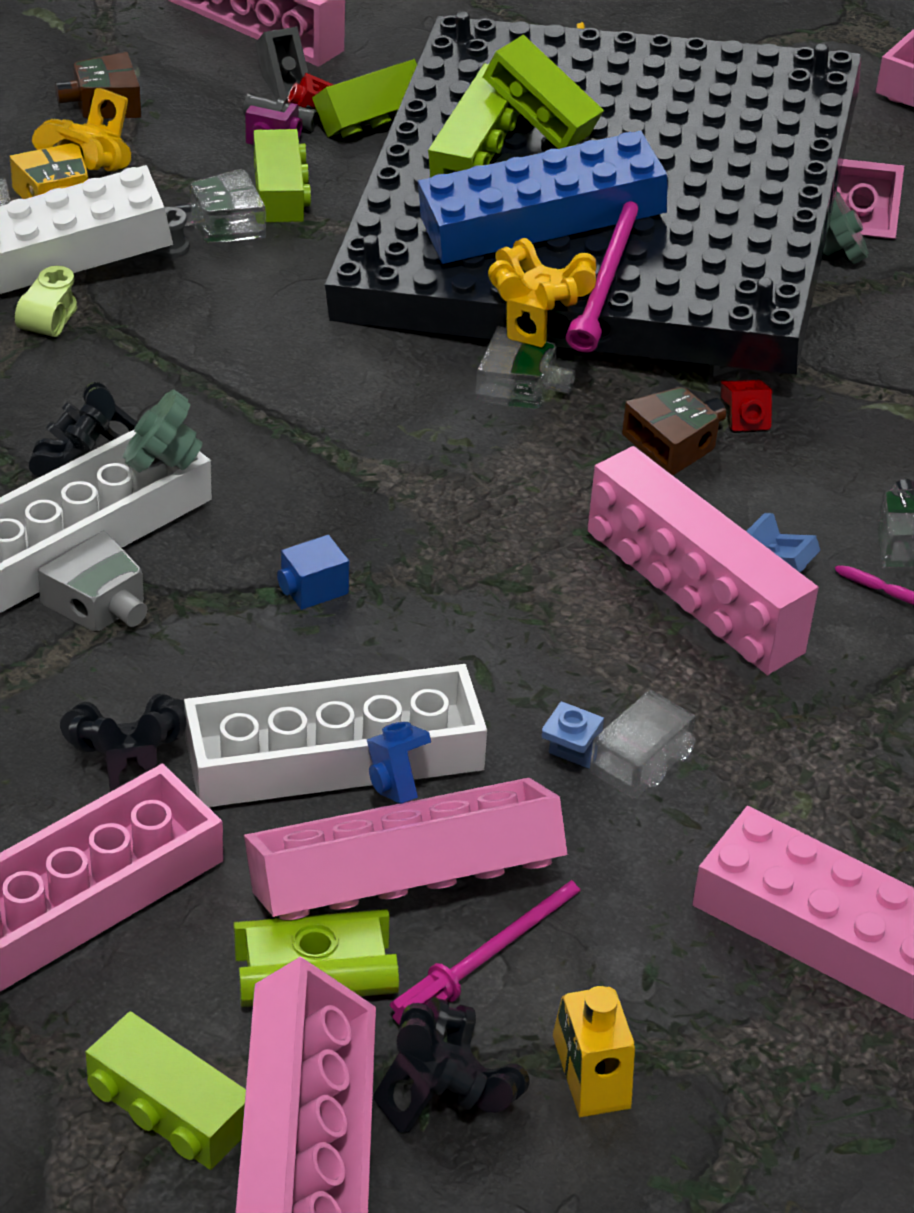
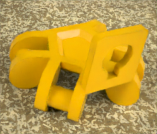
[32,88,131,172]
[488,238,596,347]

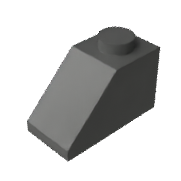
[255,27,309,100]

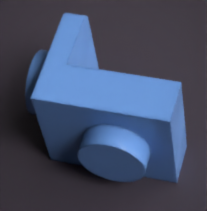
[746,513,821,572]
[542,701,604,770]

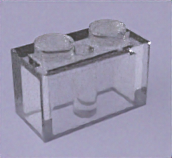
[589,689,696,800]

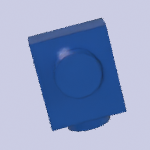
[367,722,431,804]

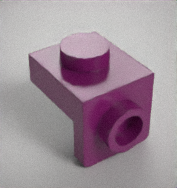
[245,103,303,145]

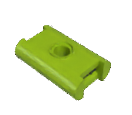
[233,909,399,1007]

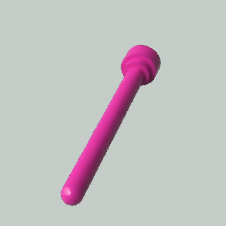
[566,201,638,352]

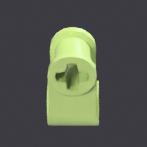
[15,266,77,337]

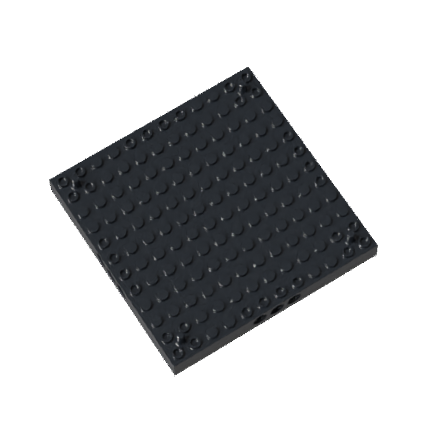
[325,11,861,375]

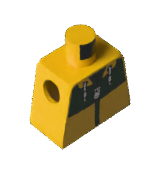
[10,142,88,199]
[553,986,635,1117]

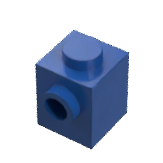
[277,534,349,610]

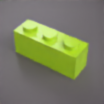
[483,35,604,149]
[312,59,417,139]
[254,129,311,222]
[85,1011,246,1170]

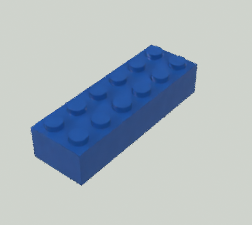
[418,131,667,264]

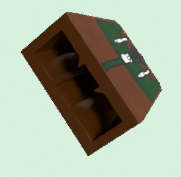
[55,52,141,119]
[622,387,726,475]

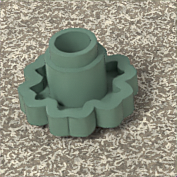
[823,192,869,264]
[123,389,202,473]

